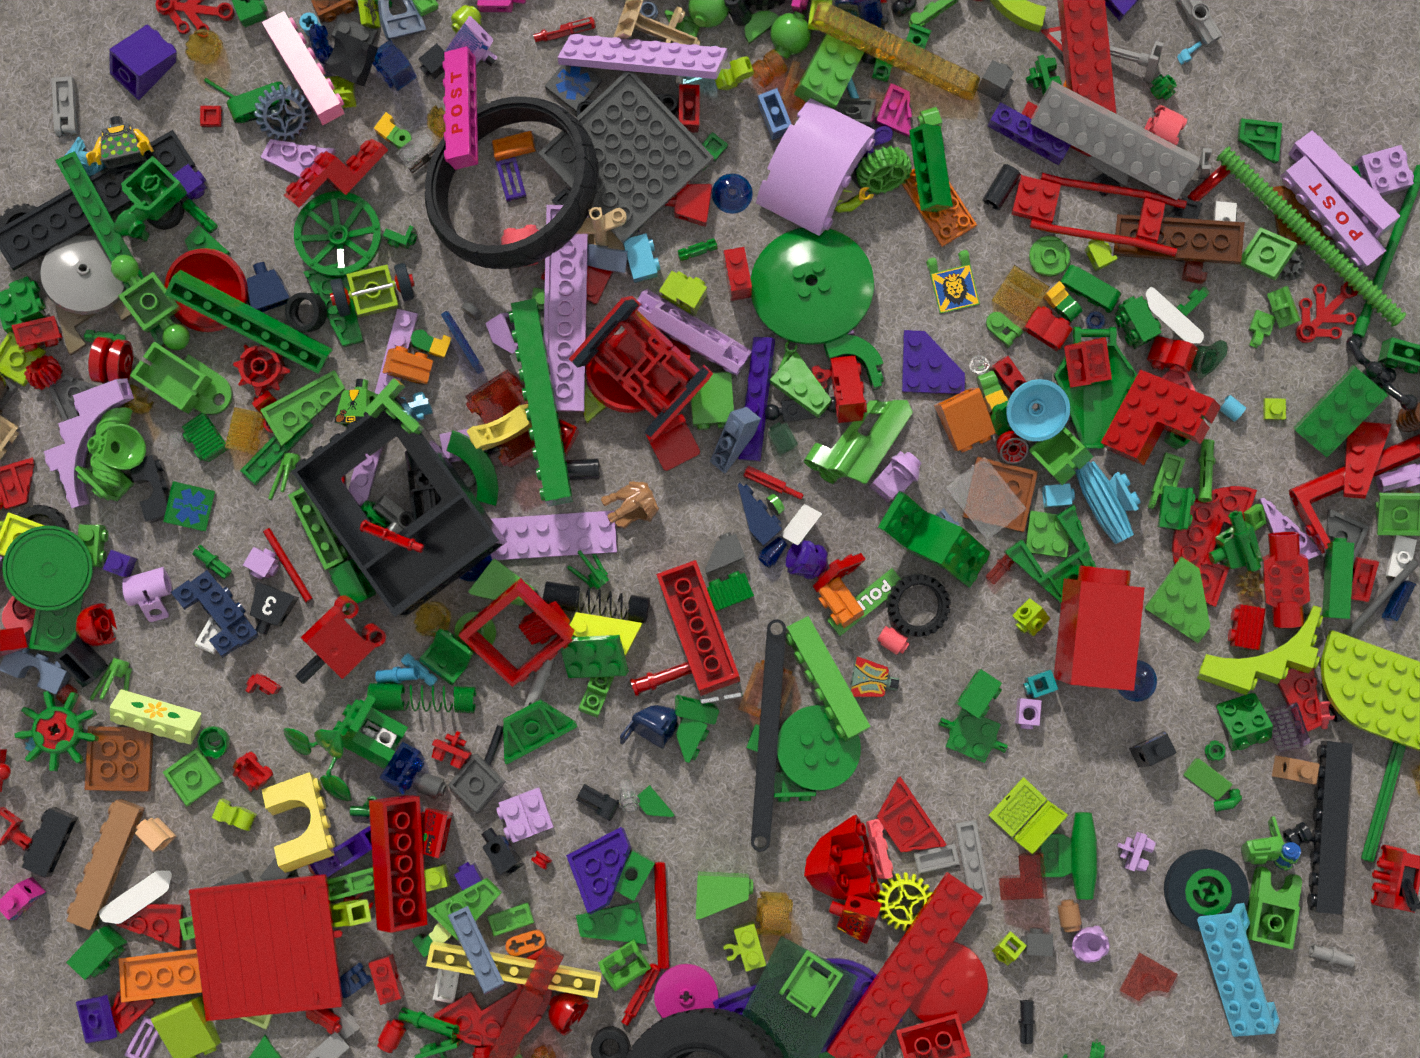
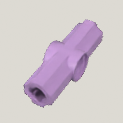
[1376,463,1420,493]

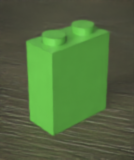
[691,372,734,430]

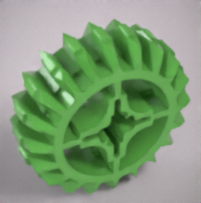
[856,146,912,195]

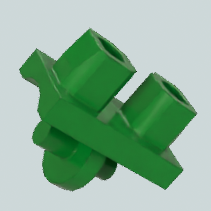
[1025,55,1062,96]

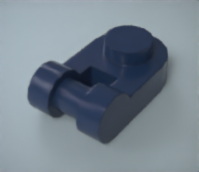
[340,962,372,998]

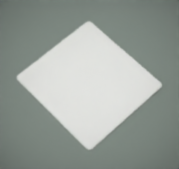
[780,504,822,545]

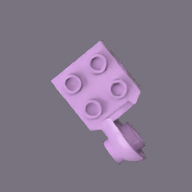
[870,451,921,503]

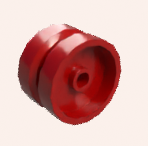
[88,337,134,384]

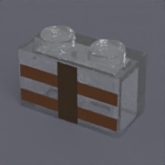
[395,127,440,174]

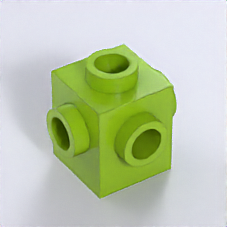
[1012,598,1051,637]

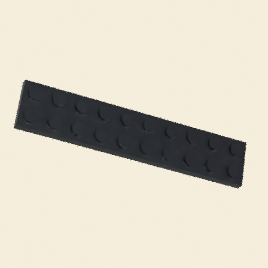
[0,130,196,271]

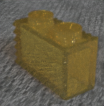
[225,407,264,455]

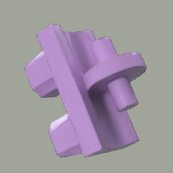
[1117,832,1156,872]

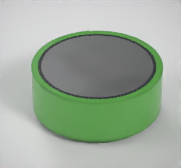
[766,494,785,515]

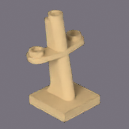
[613,0,700,45]
[576,207,627,250]

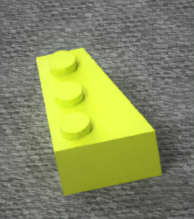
[570,612,643,657]

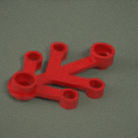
[155,0,235,37]
[1296,282,1358,343]

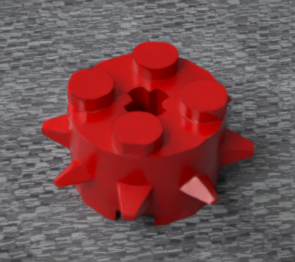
[233,345,291,396]

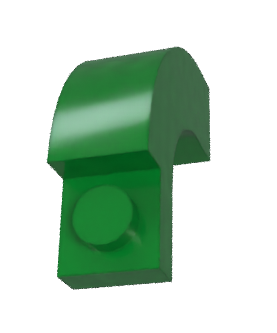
[823,334,884,391]

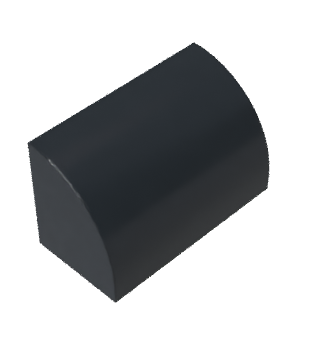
[54,635,108,688]

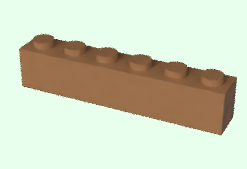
[66,799,145,930]

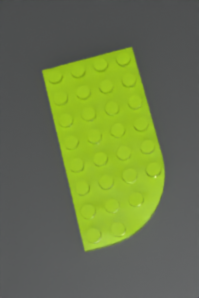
[1321,630,1420,751]

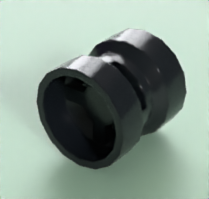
[1283,822,1313,847]

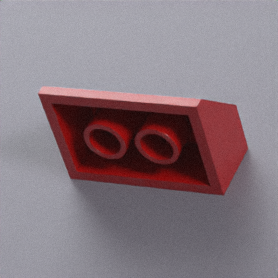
[896,1013,971,1058]

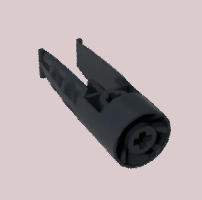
[405,446,443,522]

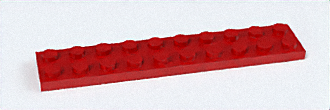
[826,872,983,1058]

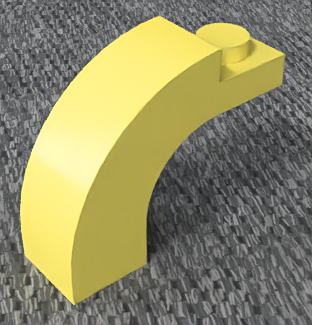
[467,404,532,451]

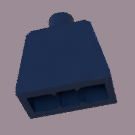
[247,262,291,312]

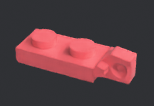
[866,819,893,879]

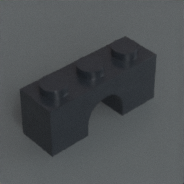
[130,455,170,523]

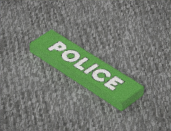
[827,568,901,636]

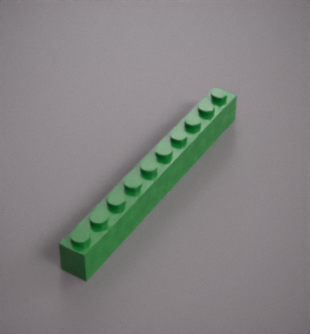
[509,298,573,507]

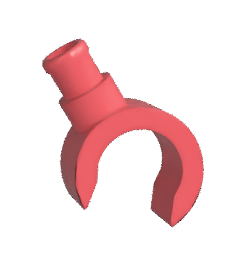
[1319,701,1335,729]

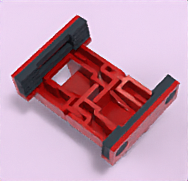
[569,296,713,440]

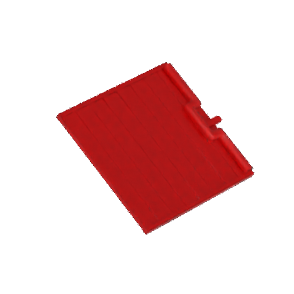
[189,874,343,1021]

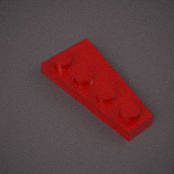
[1343,422,1392,499]

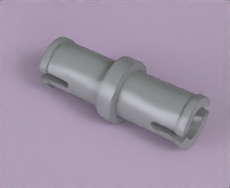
[1309,943,1355,968]

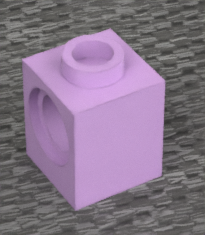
[1015,698,1042,729]

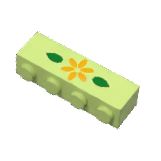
[110,689,201,745]

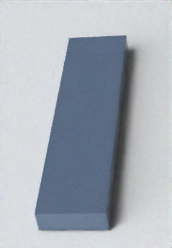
[448,906,504,995]

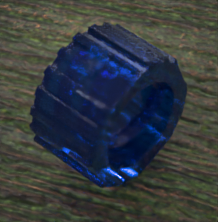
[1085,311,1105,329]

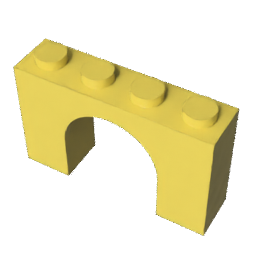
[262,772,335,873]

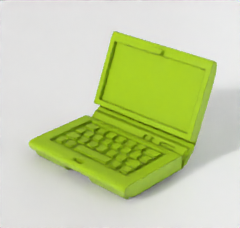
[988,777,1068,855]

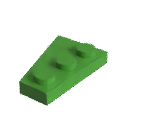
[427,878,502,940]

